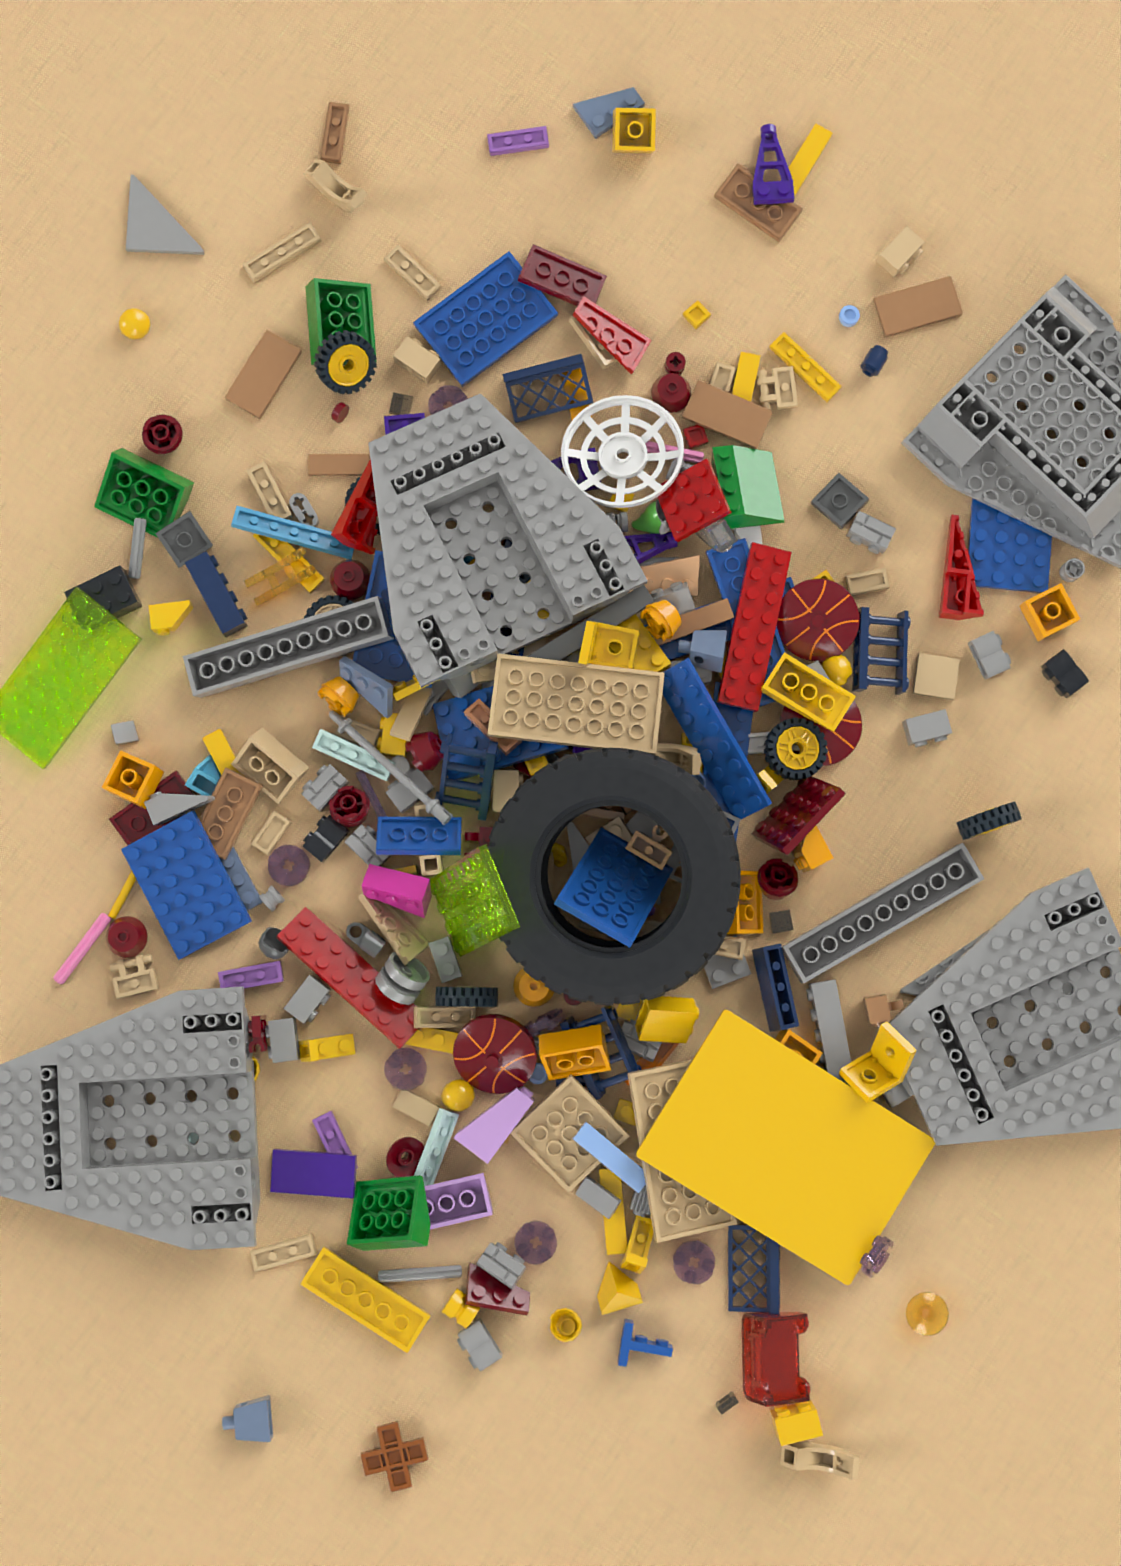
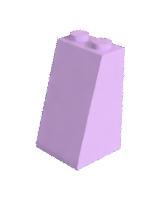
[454,1086,534,1164]

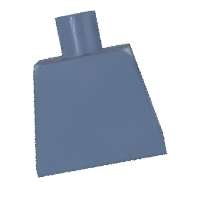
[678,630,727,673]
[222,1395,274,1442]

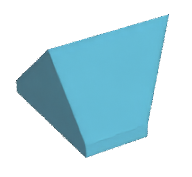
[185,755,221,796]

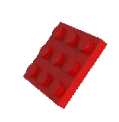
[655,458,731,542]

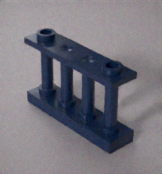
[852,607,911,695]
[435,733,498,821]
[560,1005,642,1100]

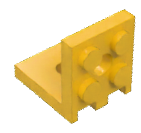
[578,621,640,669]
[838,1021,917,1103]

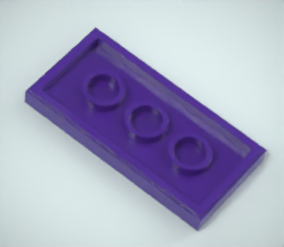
[270,1149,357,1198]

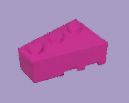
[362,864,432,919]

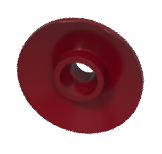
[386,1137,424,1177]

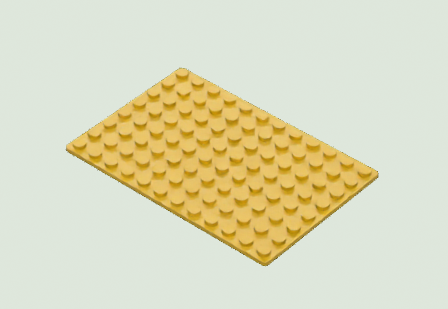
[636,1009,935,1285]

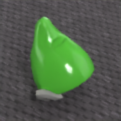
[631,500,670,534]

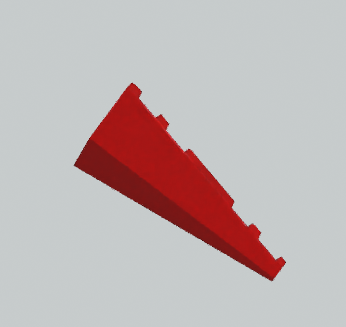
[331,460,378,554]
[939,514,984,620]

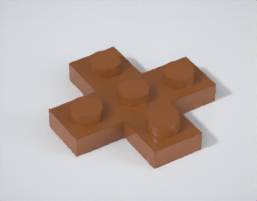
[361,1421,428,1492]

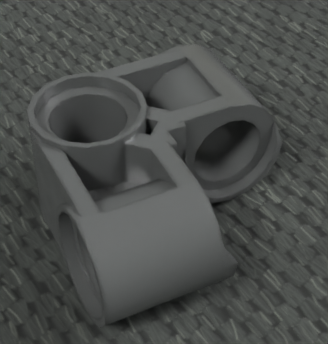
[346,922,386,958]

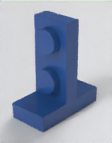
[617,1319,673,1367]

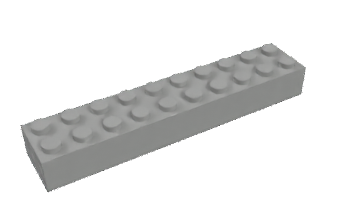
[183,596,394,698]
[782,843,984,983]

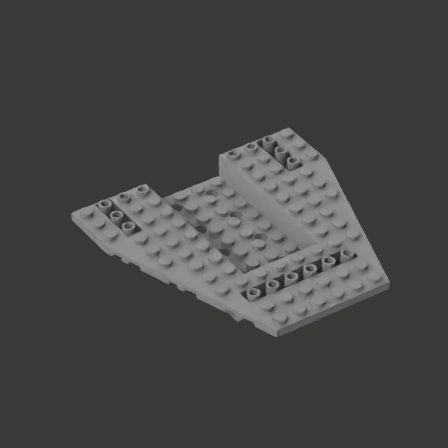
[901,274,1121,569]
[368,393,648,688]
[889,868,1121,1146]
[0,986,260,1250]

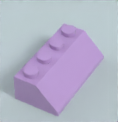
[424,1173,493,1230]

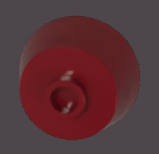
[651,373,691,413]
[142,414,183,454]
[330,559,370,600]
[405,731,444,772]
[329,786,370,827]
[757,858,798,900]
[106,916,148,958]

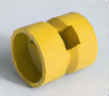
[442,1288,481,1329]

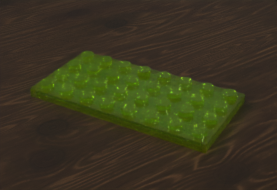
[0,587,142,769]
[430,844,520,957]

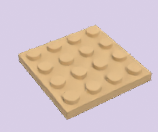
[510,1075,630,1193]

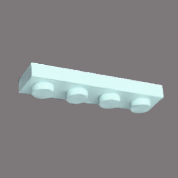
[312,729,396,781]
[414,1108,459,1186]

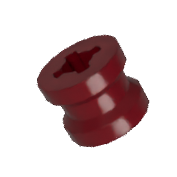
[665,352,686,375]

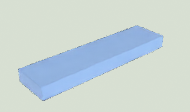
[572,1122,646,1193]

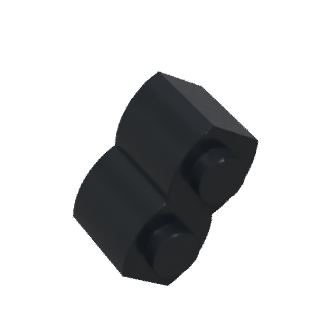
[1041,649,1089,698]
[303,815,350,863]

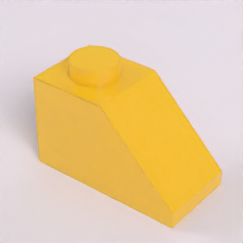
[148,600,194,635]

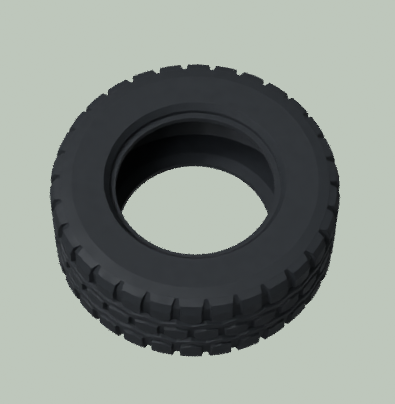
[483,748,741,1005]

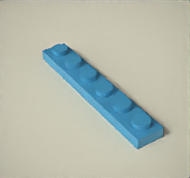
[231,506,354,559]

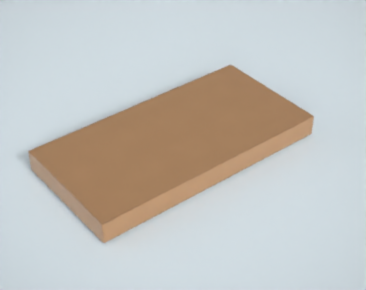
[714,163,803,242]
[873,276,963,337]
[225,330,302,419]
[682,380,773,449]
[199,768,263,860]

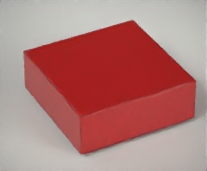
[683,425,709,450]

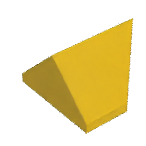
[597,1261,643,1315]

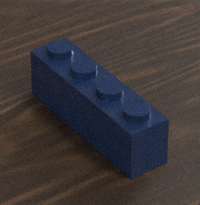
[185,551,248,637]
[752,944,799,1032]

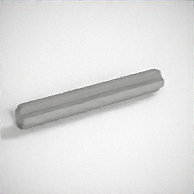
[378,1265,462,1283]

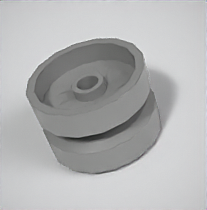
[375,952,430,1005]

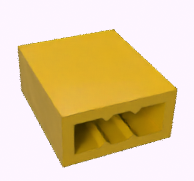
[635,996,699,1043]

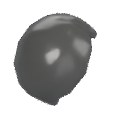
[258,927,289,960]

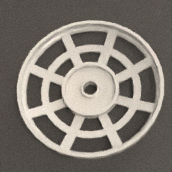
[561,395,684,508]

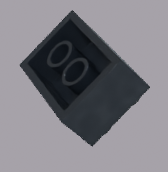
[64,565,142,633]

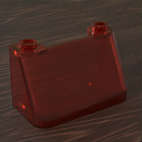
[741,1312,811,1407]

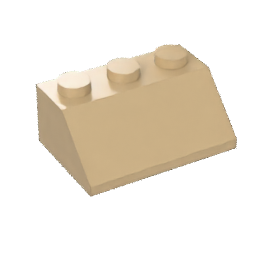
[231,728,309,804]

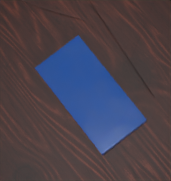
[376,817,462,855]

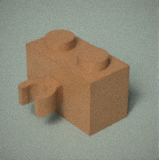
[625,825,674,870]
[863,994,904,1027]

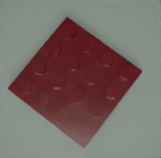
[751,776,846,855]

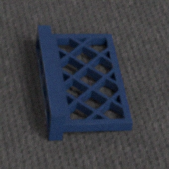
[502,354,594,423]
[728,1224,780,1314]

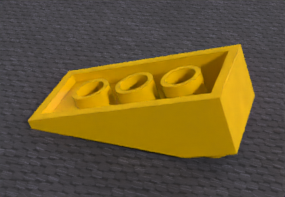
[761,652,856,732]

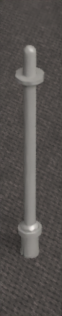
[329,711,453,825]

